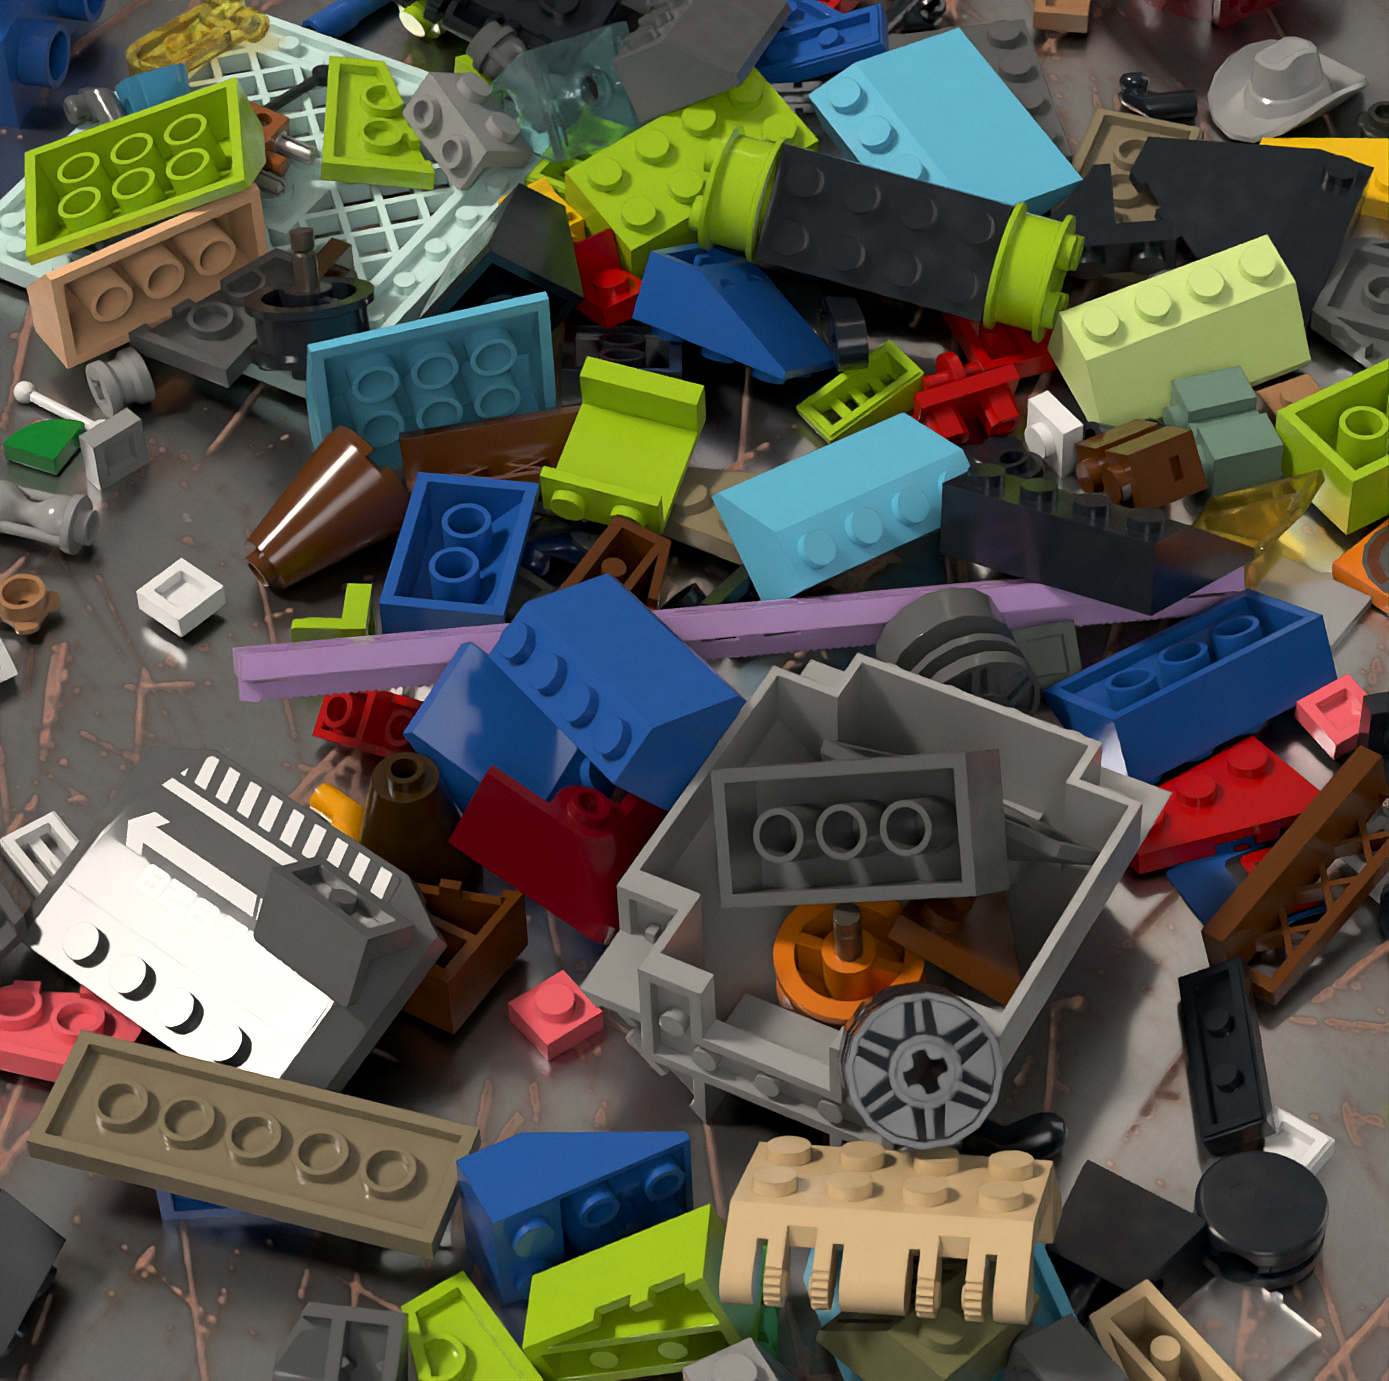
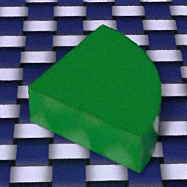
[2,419,86,475]

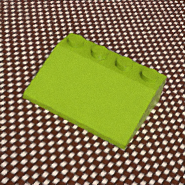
[24,77,266,266]

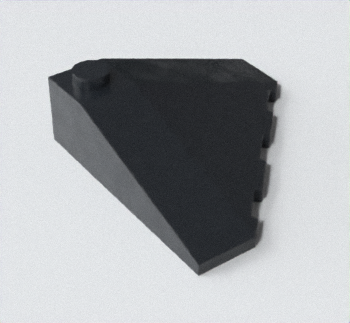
[1129,136,1374,333]

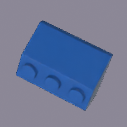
[379,472,540,634]

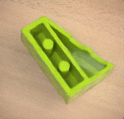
[522,1203,762,1381]

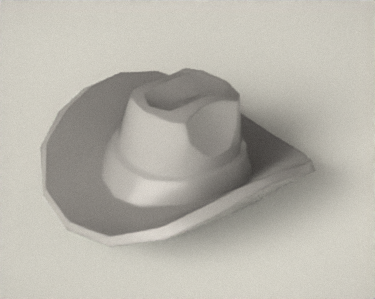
[1207,37,1369,143]

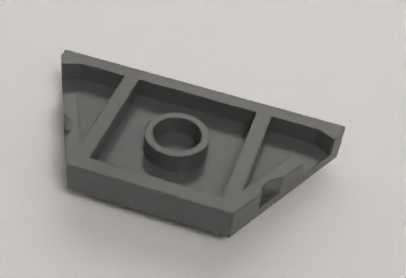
[1310,237,1389,368]

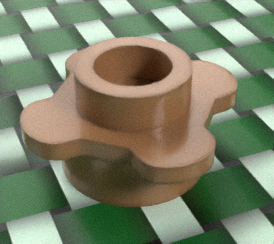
[0,574,61,635]

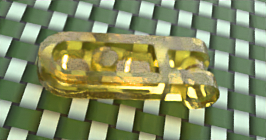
[126,0,270,77]

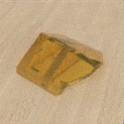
[1191,469,1325,561]

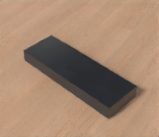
[1178,956,1276,1155]

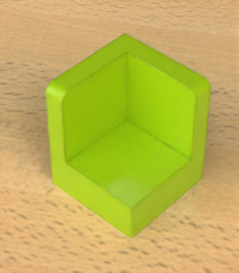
[291,583,378,642]

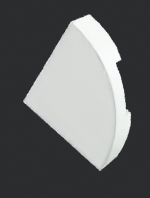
[1262,1105,1335,1175]

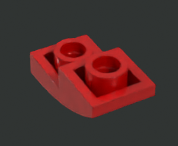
[312,689,424,758]

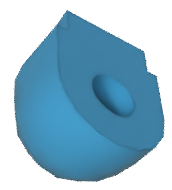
[115,63,191,115]

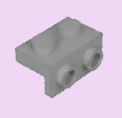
[403,72,534,190]

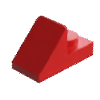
[573,228,642,330]

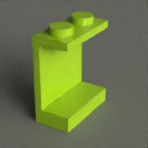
[540,356,706,536]

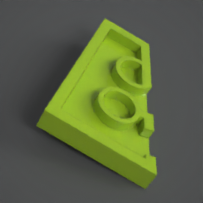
[320,56,435,190]

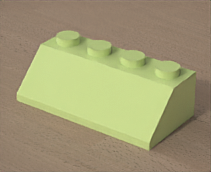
[1047,235,1311,427]

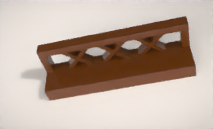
[399,405,581,498]
[1201,745,1389,1005]

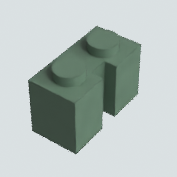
[1163,366,1284,504]

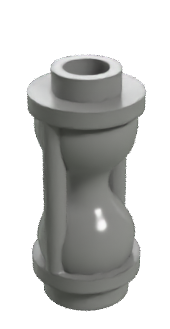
[0,477,99,555]

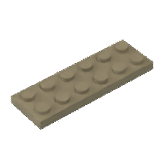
[26,1030,481,1260]

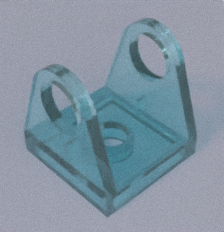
[490,21,653,163]

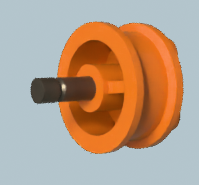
[773,900,927,1031]

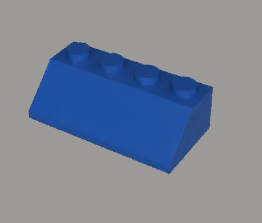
[488,573,747,812]
[1043,588,1338,785]

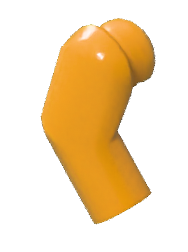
[309,782,365,842]

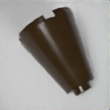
[358,752,484,893]

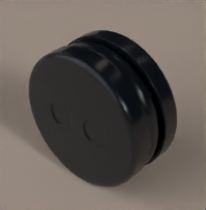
[1193,1151,1329,1290]

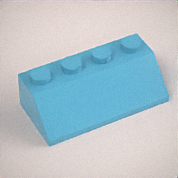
[712,412,970,601]

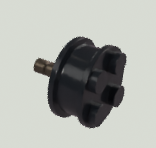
[243,227,376,381]

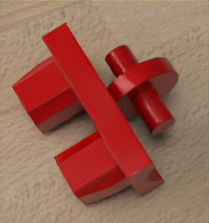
[910,351,1021,444]

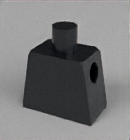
[1045,1160,1207,1329]

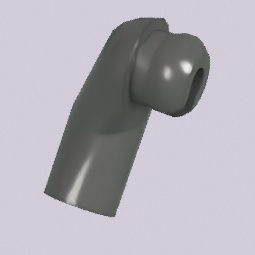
[63,87,127,125]

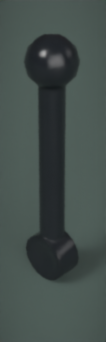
[263,64,329,111]

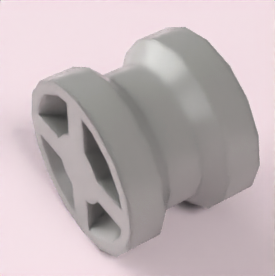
[85,346,155,418]

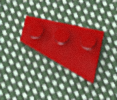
[1129,735,1320,874]

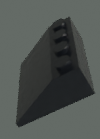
[940,463,1255,616]

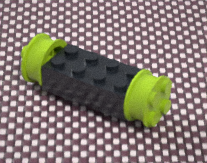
[688,124,1085,343]

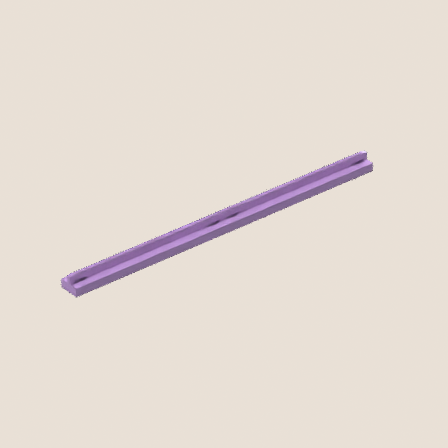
[232,566,1245,703]

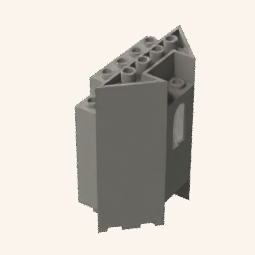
[579,653,1172,1152]

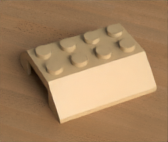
[719,1136,1062,1325]

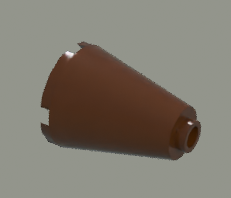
[244,425,410,589]

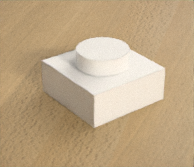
[1024,391,1083,478]
[136,558,227,637]

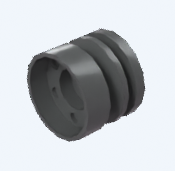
[876,587,1041,717]

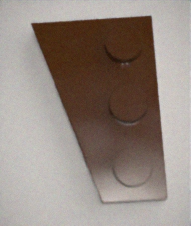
[887,890,1021,1006]

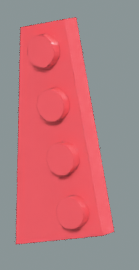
[0,980,152,1082]

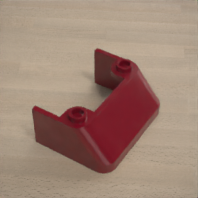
[448,753,711,945]

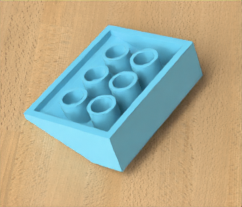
[808,28,1083,216]
[306,291,557,471]

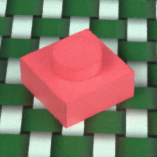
[1294,674,1367,760]
[508,970,604,1062]

